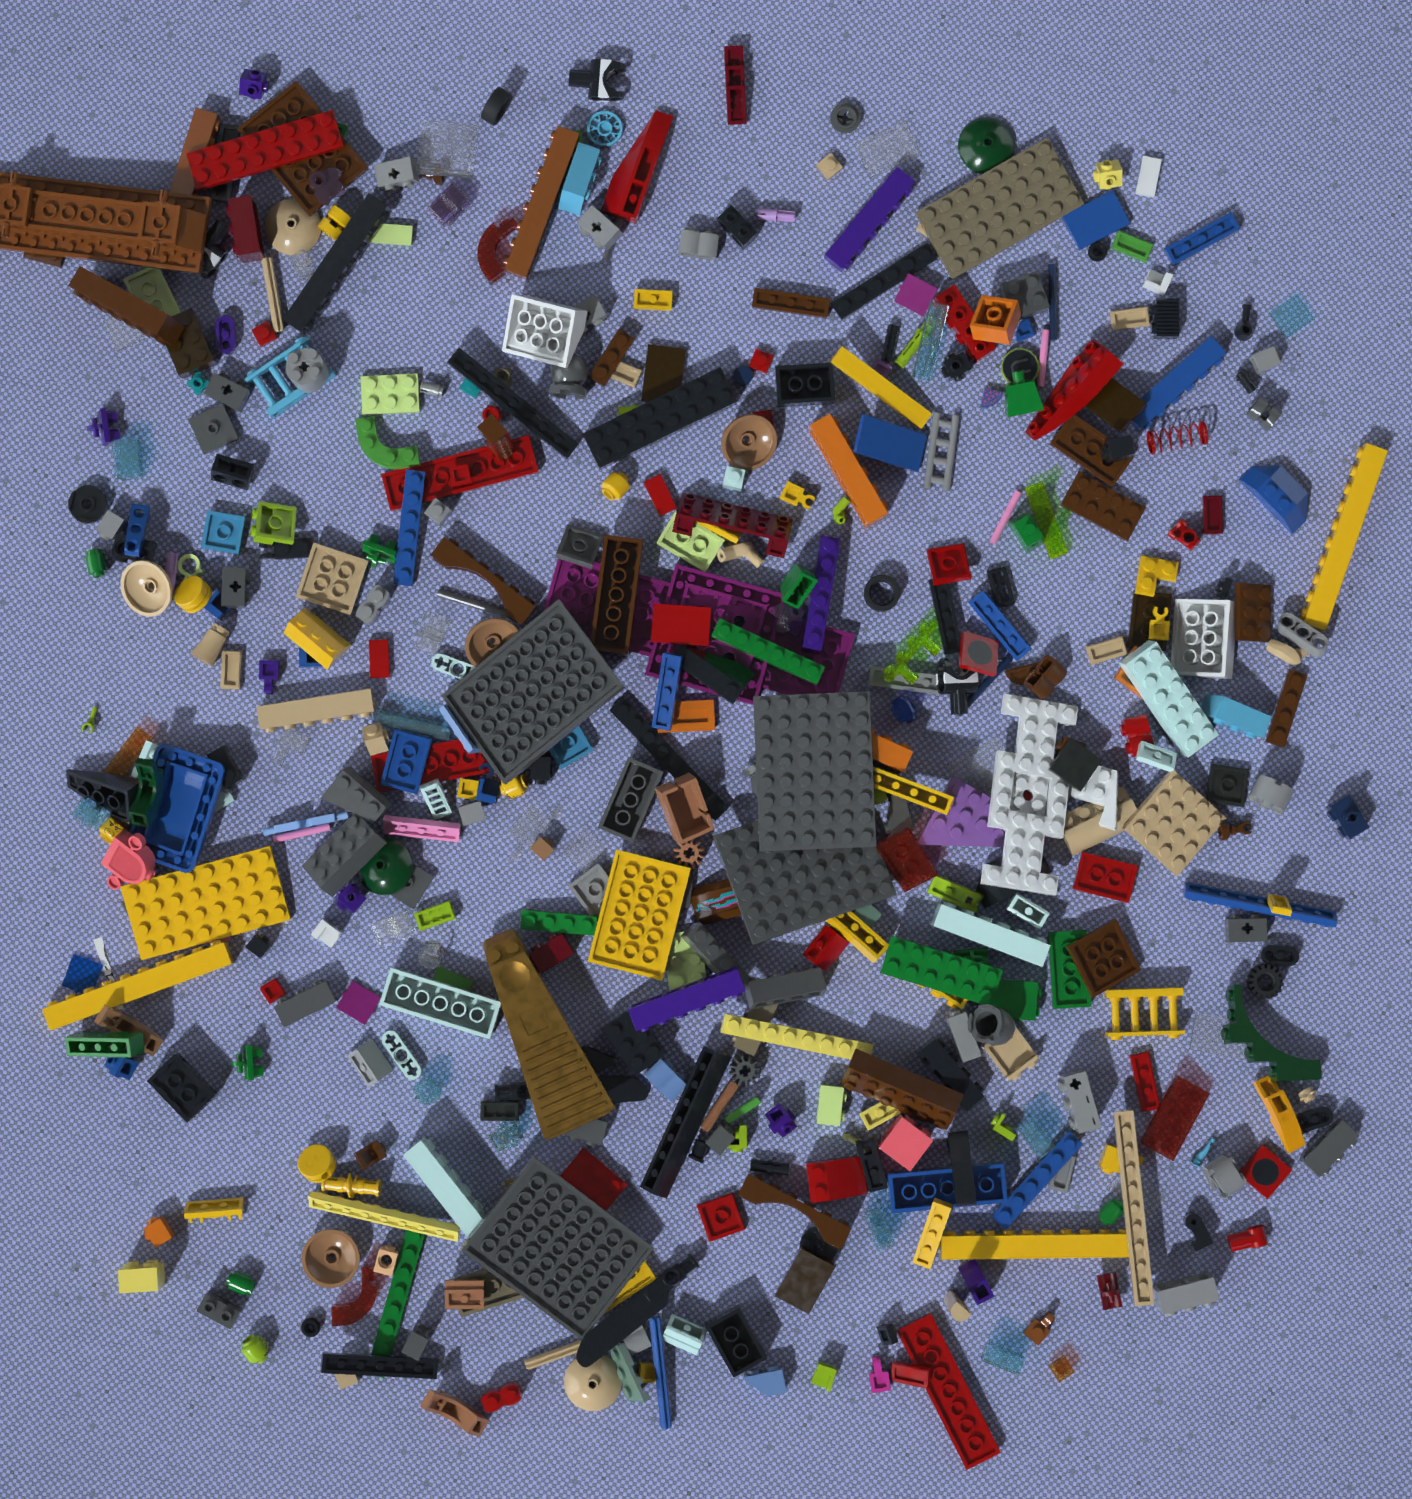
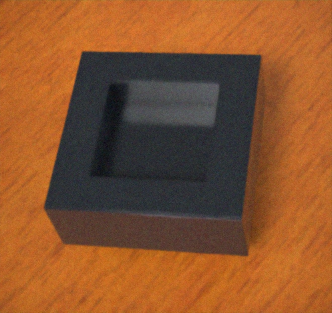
[1215,577,1233,599]
[876,1323,899,1345]

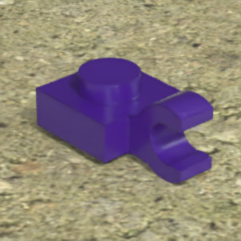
[259,660,280,694]

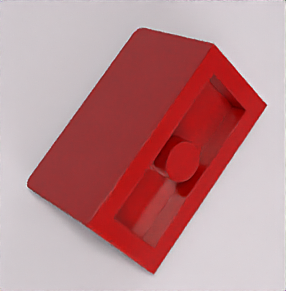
[802,925,849,972]

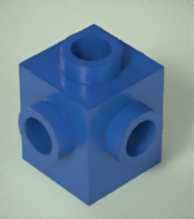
[104,1057,139,1080]

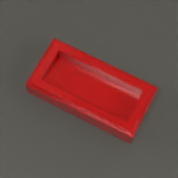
[643,474,677,517]
[369,639,390,679]
[891,1360,931,1389]

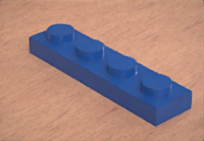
[1164,212,1241,266]
[968,590,1032,661]
[651,652,683,731]

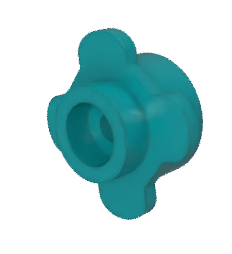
[187,372,209,395]

